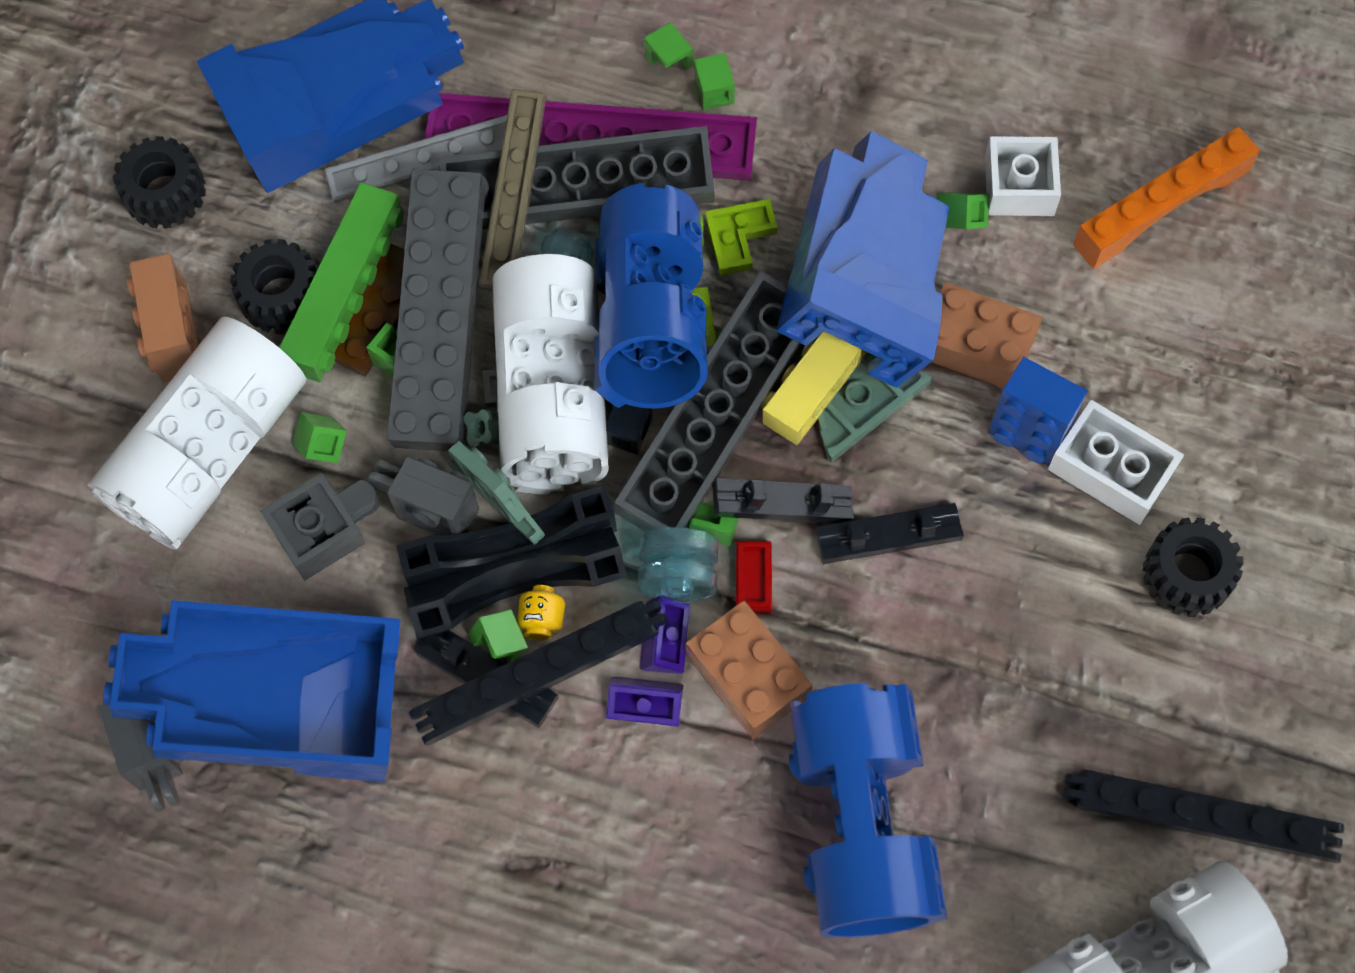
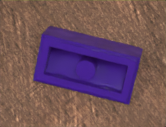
[640,596,690,674]
[606,677,684,727]

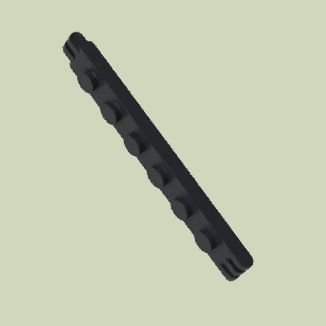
[409,601,669,746]
[1062,770,1344,863]

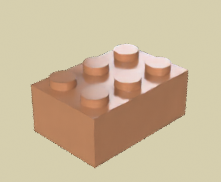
[126,253,199,383]
[932,282,1043,389]
[686,600,813,740]

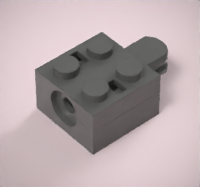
[367,456,479,535]
[260,473,379,581]
[98,704,184,812]

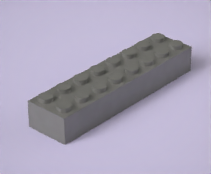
[438,126,715,230]
[387,169,486,451]
[614,271,801,548]

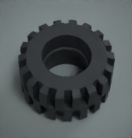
[113,136,206,229]
[230,239,317,334]
[1142,517,1244,617]

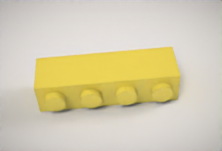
[761,332,868,445]

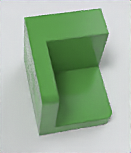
[644,22,693,69]
[694,54,735,110]
[936,192,989,229]
[366,323,397,378]
[293,412,347,463]
[689,503,739,547]
[468,609,528,662]

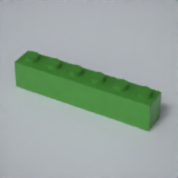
[279,182,404,383]

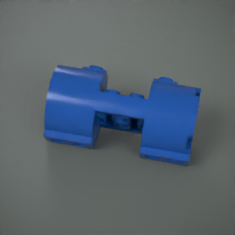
[595,183,708,408]
[789,683,948,938]

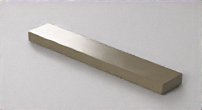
[479,89,547,290]

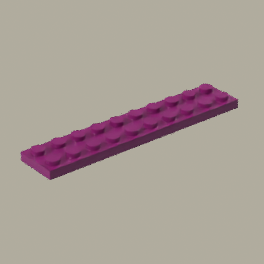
[425,93,757,181]

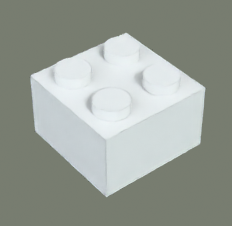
[985,137,1061,216]

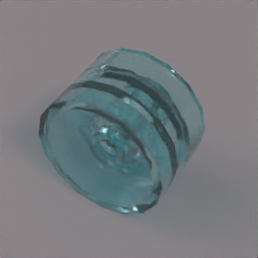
[638,527,719,602]

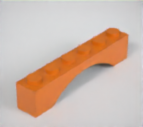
[1073,126,1260,269]

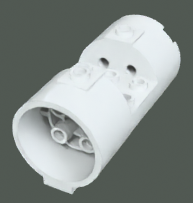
[492,254,609,495]
[88,317,306,550]
[1020,860,1288,973]

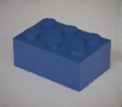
[988,356,1088,466]

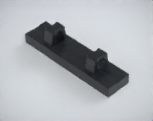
[712,478,854,523]
[816,503,964,564]
[416,630,559,728]

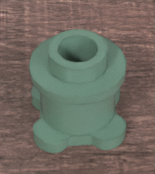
[464,409,499,446]

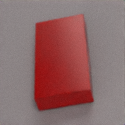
[736,541,772,613]

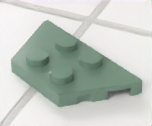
[817,353,932,463]
[448,441,545,545]

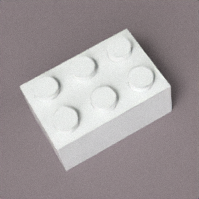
[1048,400,1184,525]

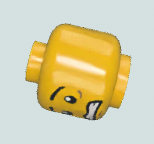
[516,585,565,641]

